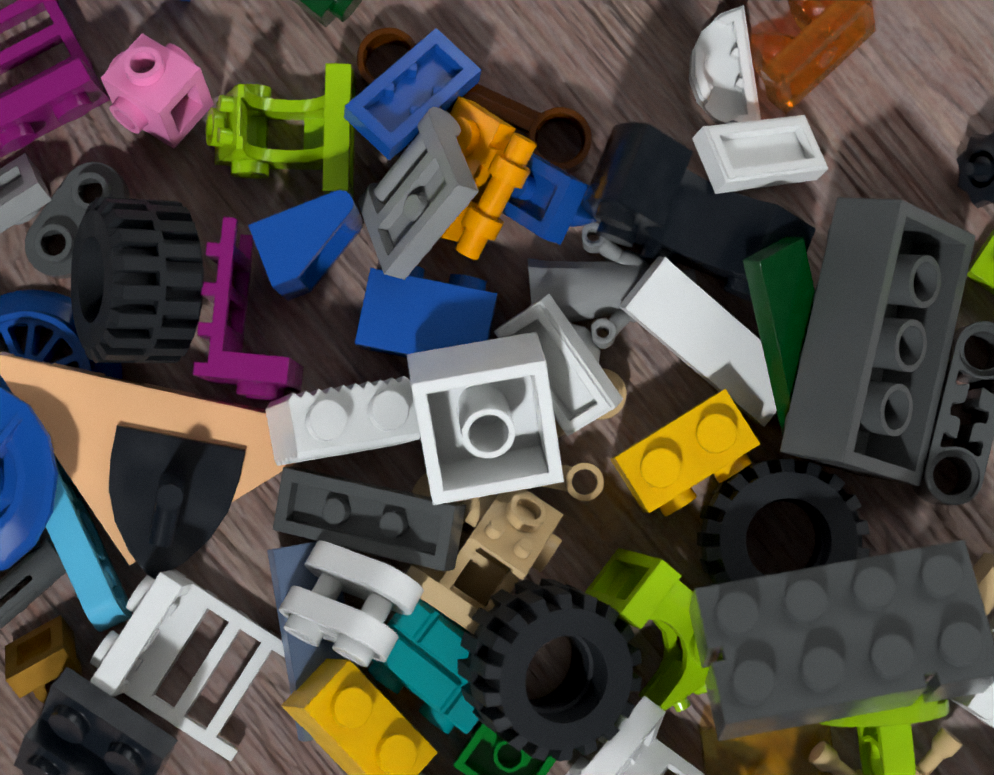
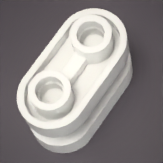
[279,540,424,667]

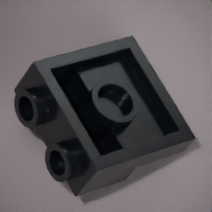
[14,667,178,775]

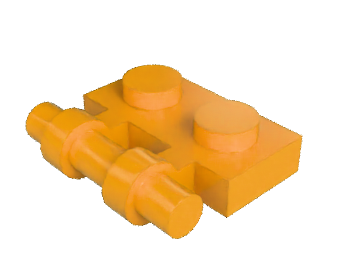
[441,96,537,260]

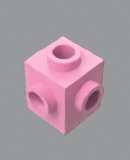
[101,33,214,149]

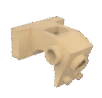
[406,489,564,634]

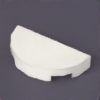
[689,5,761,124]

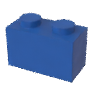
[355,266,497,358]

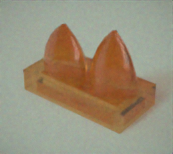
[750,0,876,115]

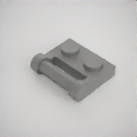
[358,107,479,280]

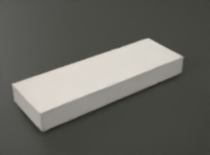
[619,256,777,427]

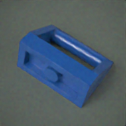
[248,190,363,301]

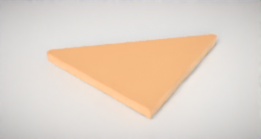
[0,351,295,566]

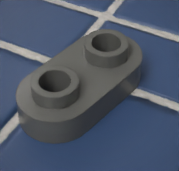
[25,162,130,279]

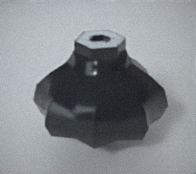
[956,132,994,208]

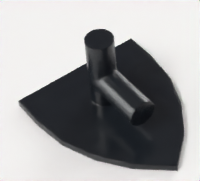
[109,425,245,579]

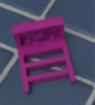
[0,0,110,158]
[193,217,304,401]

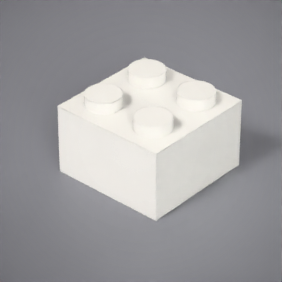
[407,332,564,505]

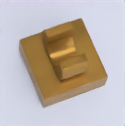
[5,615,82,704]

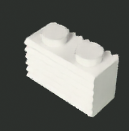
[265,376,420,466]

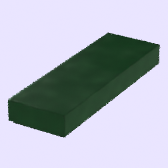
[743,237,815,436]

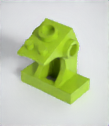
[206,63,356,198]
[585,548,723,712]

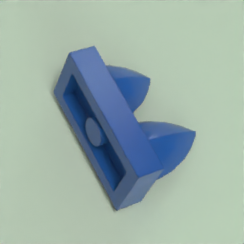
[487,153,597,245]

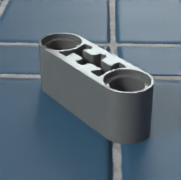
[912,321,994,505]

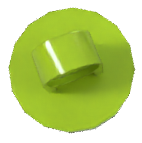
[819,681,950,775]

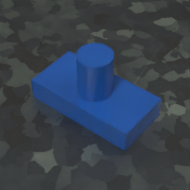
[344,28,482,161]

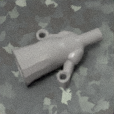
[527,223,696,349]

